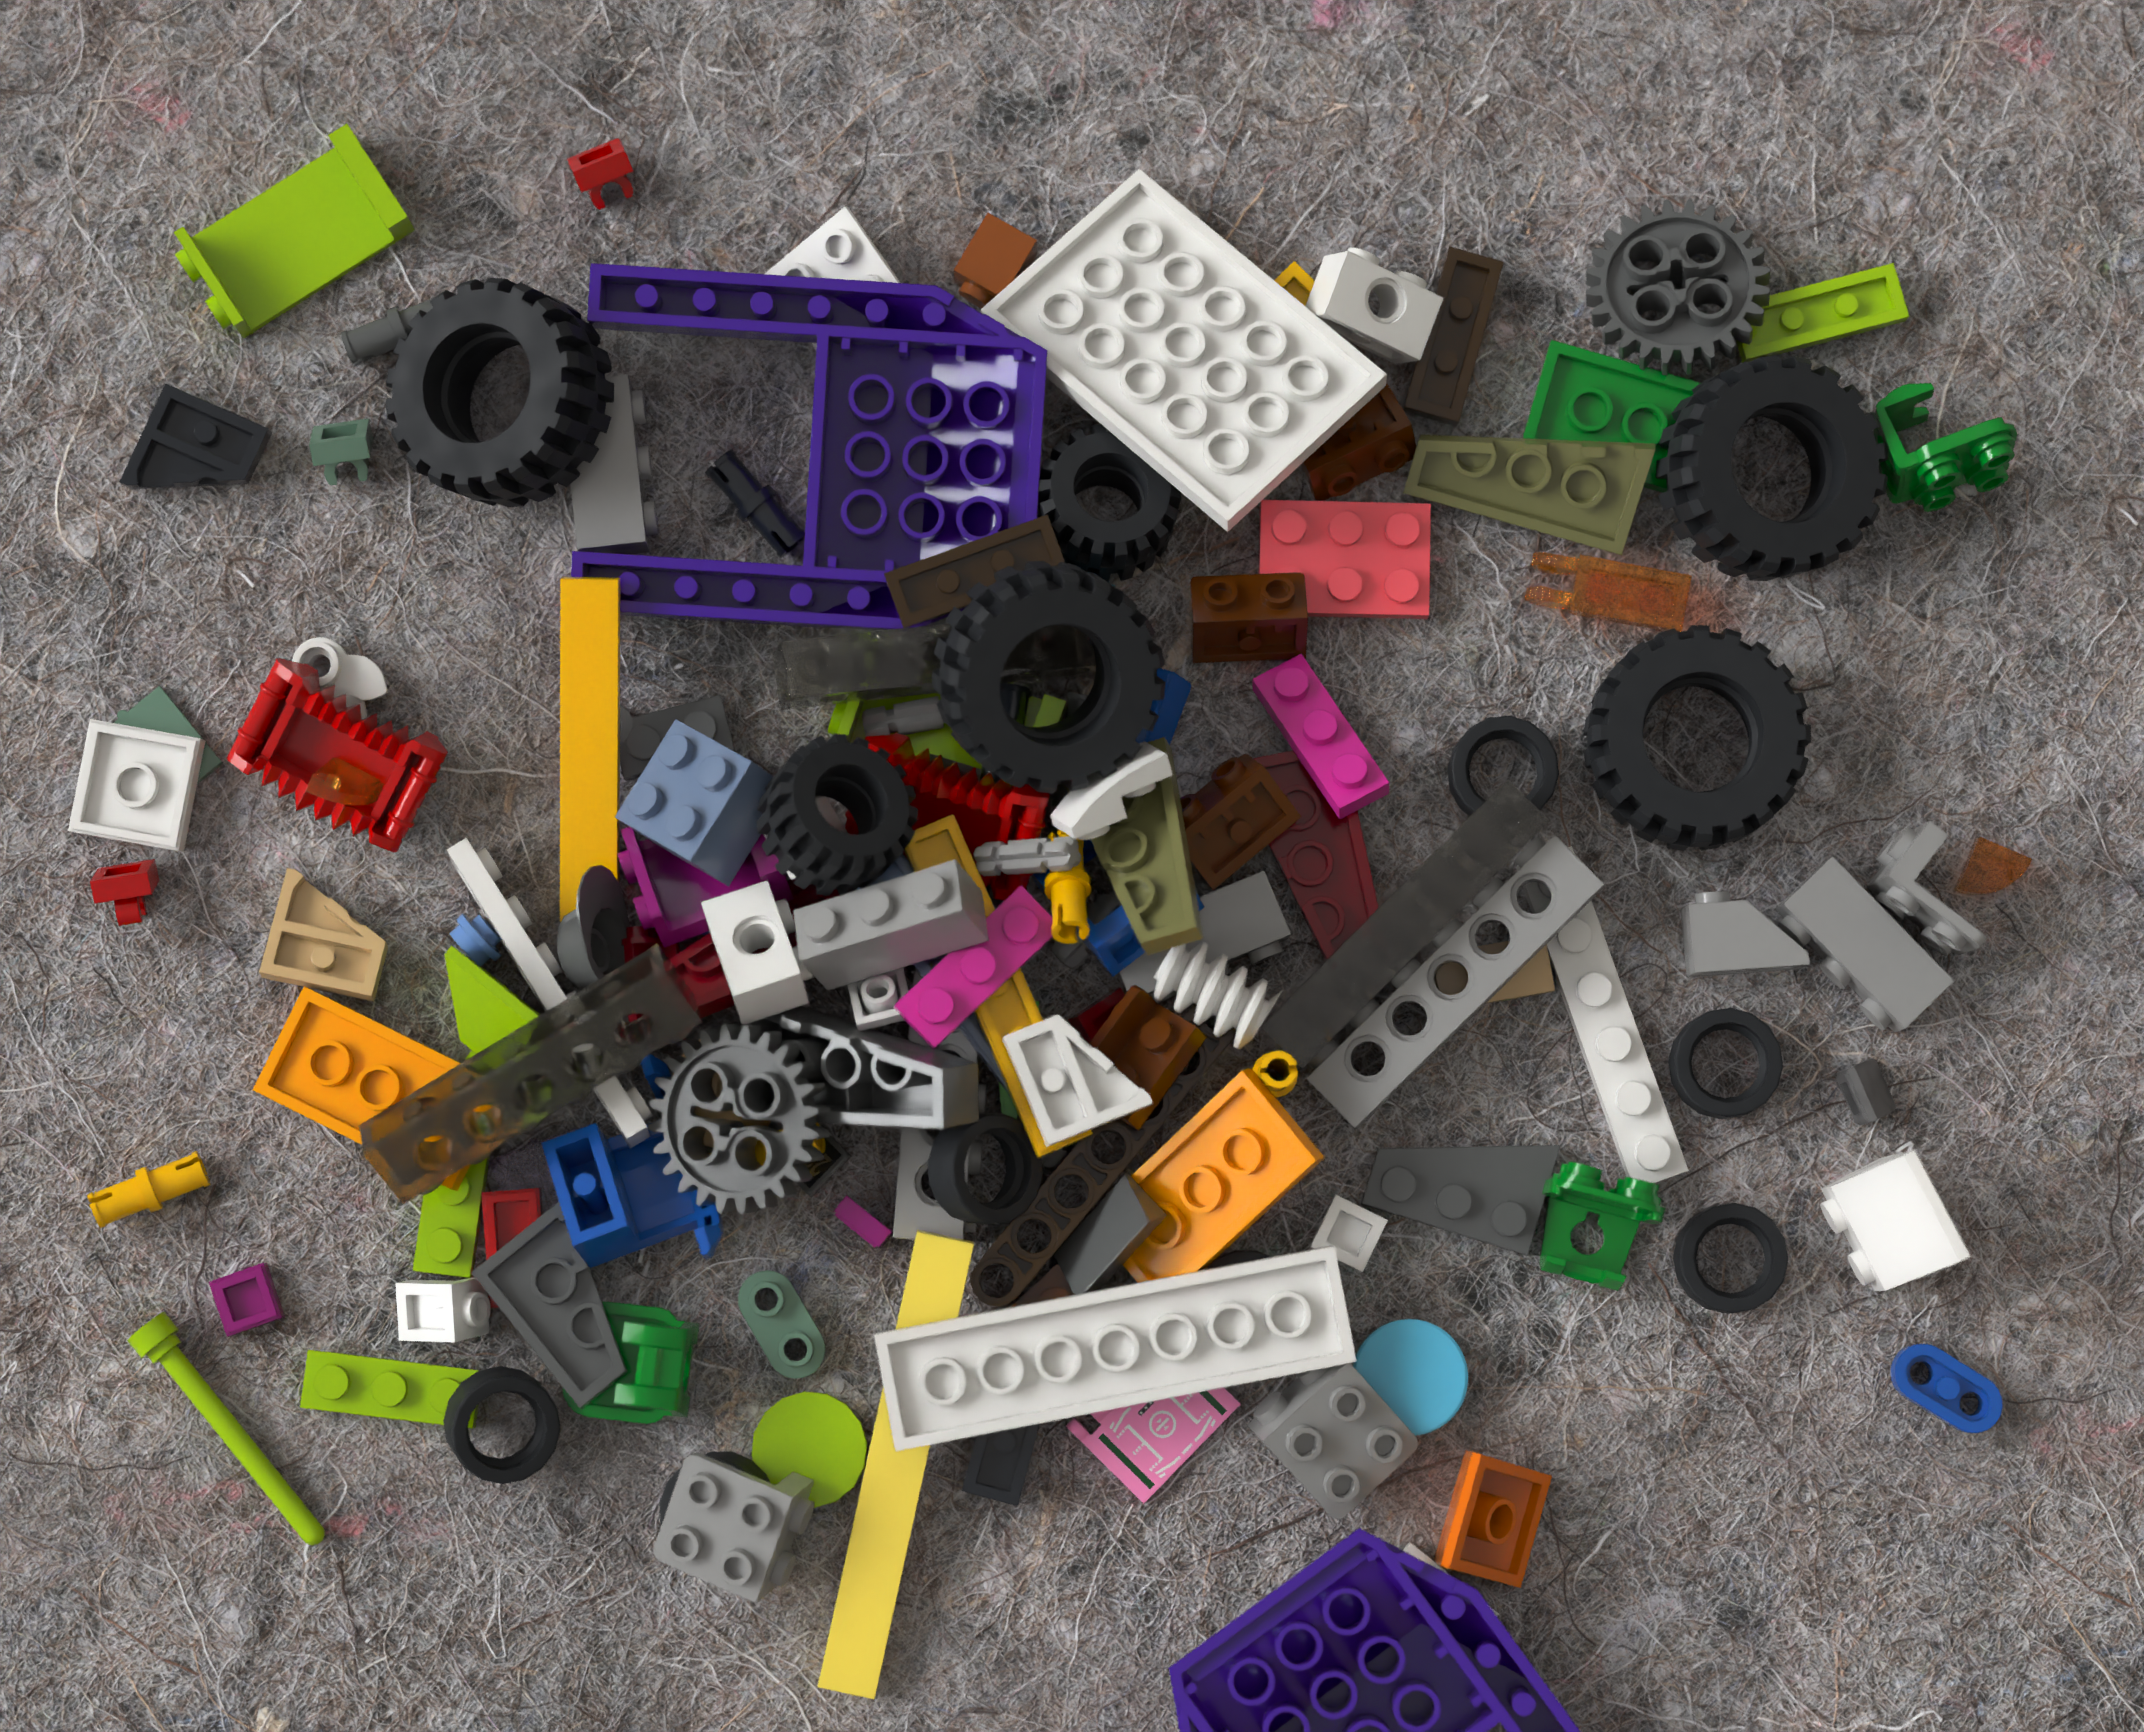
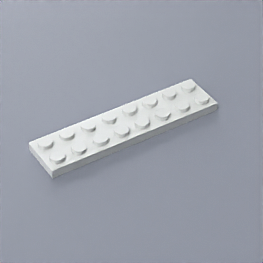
[873,1245,1357,1451]

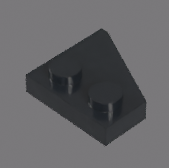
[119,383,272,490]

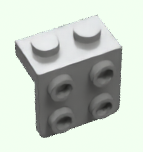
[1866,821,1987,956]
[1247,1363,1418,1519]
[654,1453,815,1603]

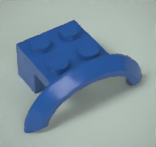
[541,1049,723,1268]

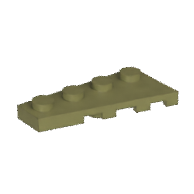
[1403,434,1655,555]
[1064,737,1203,955]

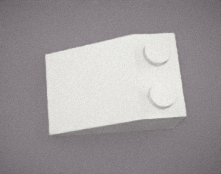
[1820,1150,1971,1291]

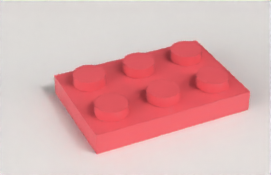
[1258,500,1431,619]

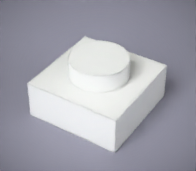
[1310,1195,1388,1273]

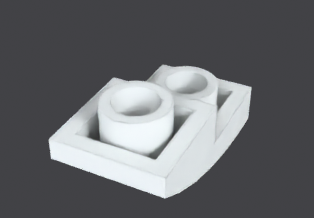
[1050,741,1173,840]
[847,967,909,1031]

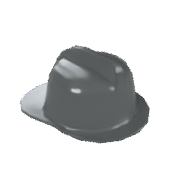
[557,865,640,1001]

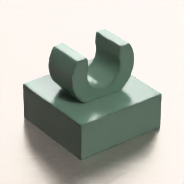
[309,418,374,486]

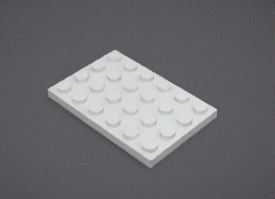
[980,169,1387,532]

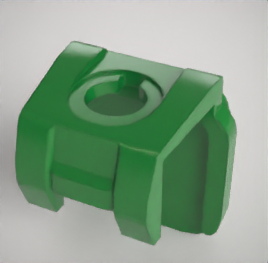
[1873,383,2017,512]
[1540,1161,1665,1291]
[563,1301,700,1424]

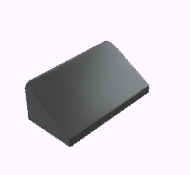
[1054,1174,1167,1295]

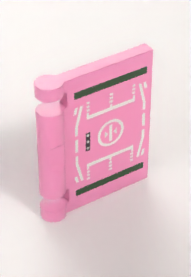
[1066,1388,1241,1504]

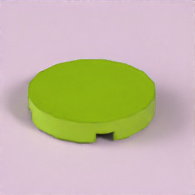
[751,1391,867,1508]

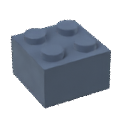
[615,719,773,887]

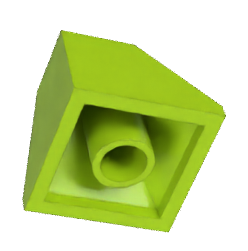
[444,945,554,1080]

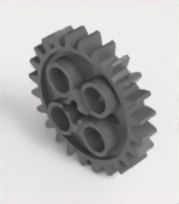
[1586,199,1770,375]
[648,1024,830,1214]

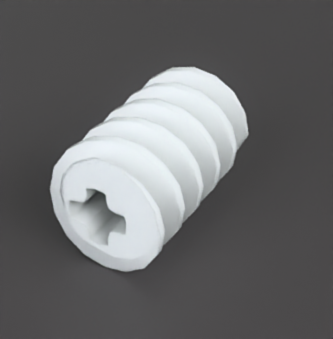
[1153,941,1282,1050]

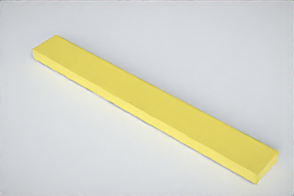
[818,1230,974,1700]

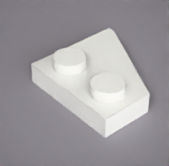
[1002,1015,1153,1147]

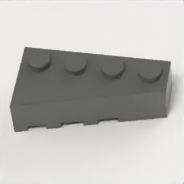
[741,1006,979,1129]

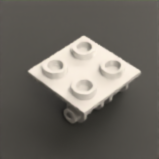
[765,206,900,350]

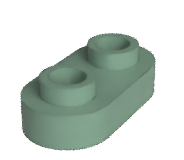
[738,1270,826,1379]

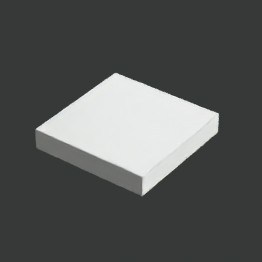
[68,719,205,852]

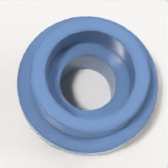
[449,914,502,967]

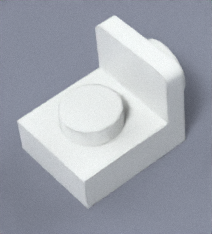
[396,1277,491,1342]

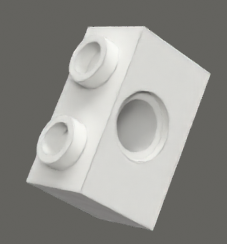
[1306,247,1443,364]
[701,880,813,1025]

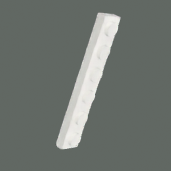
[447,838,652,1149]
[1516,846,1689,1183]

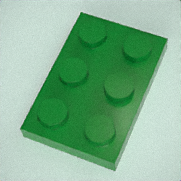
[1522,340,1700,493]

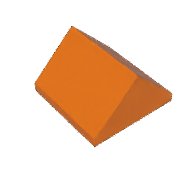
[1434,1450,1552,1588]

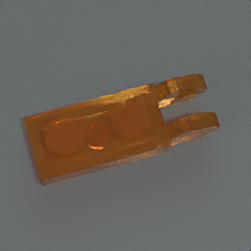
[1524,552,1692,632]

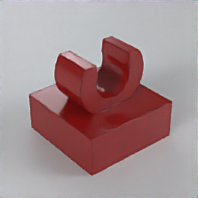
[567,138,633,210]
[90,859,160,926]

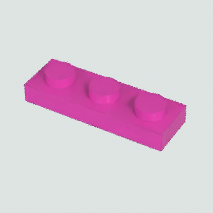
[1252,654,1389,819]
[894,885,1053,1050]

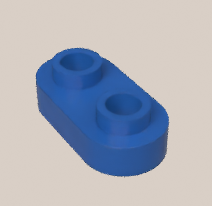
[1890,1344,2003,1433]

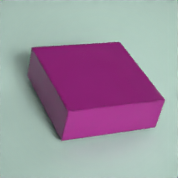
[834,1195,893,1249]
[209,1263,285,1337]

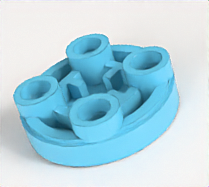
[1352,1319,1468,1436]

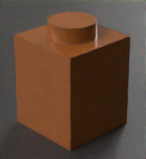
[954,213,1037,308]

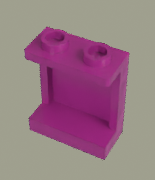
[617,827,794,947]

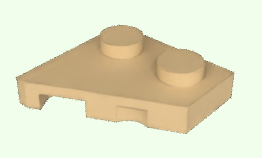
[259,868,388,1002]

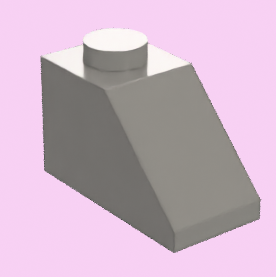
[1681,891,1810,978]

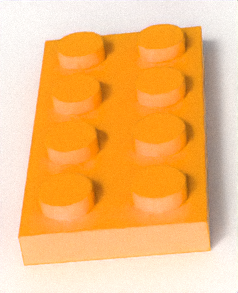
[252,986,509,1191]
[1123,1068,1325,1283]

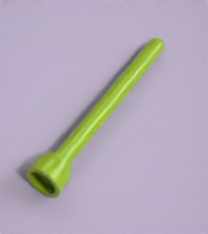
[127,1311,325,1545]

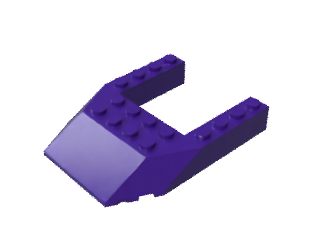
[571,263,1047,631]
[1169,1528,1581,1732]

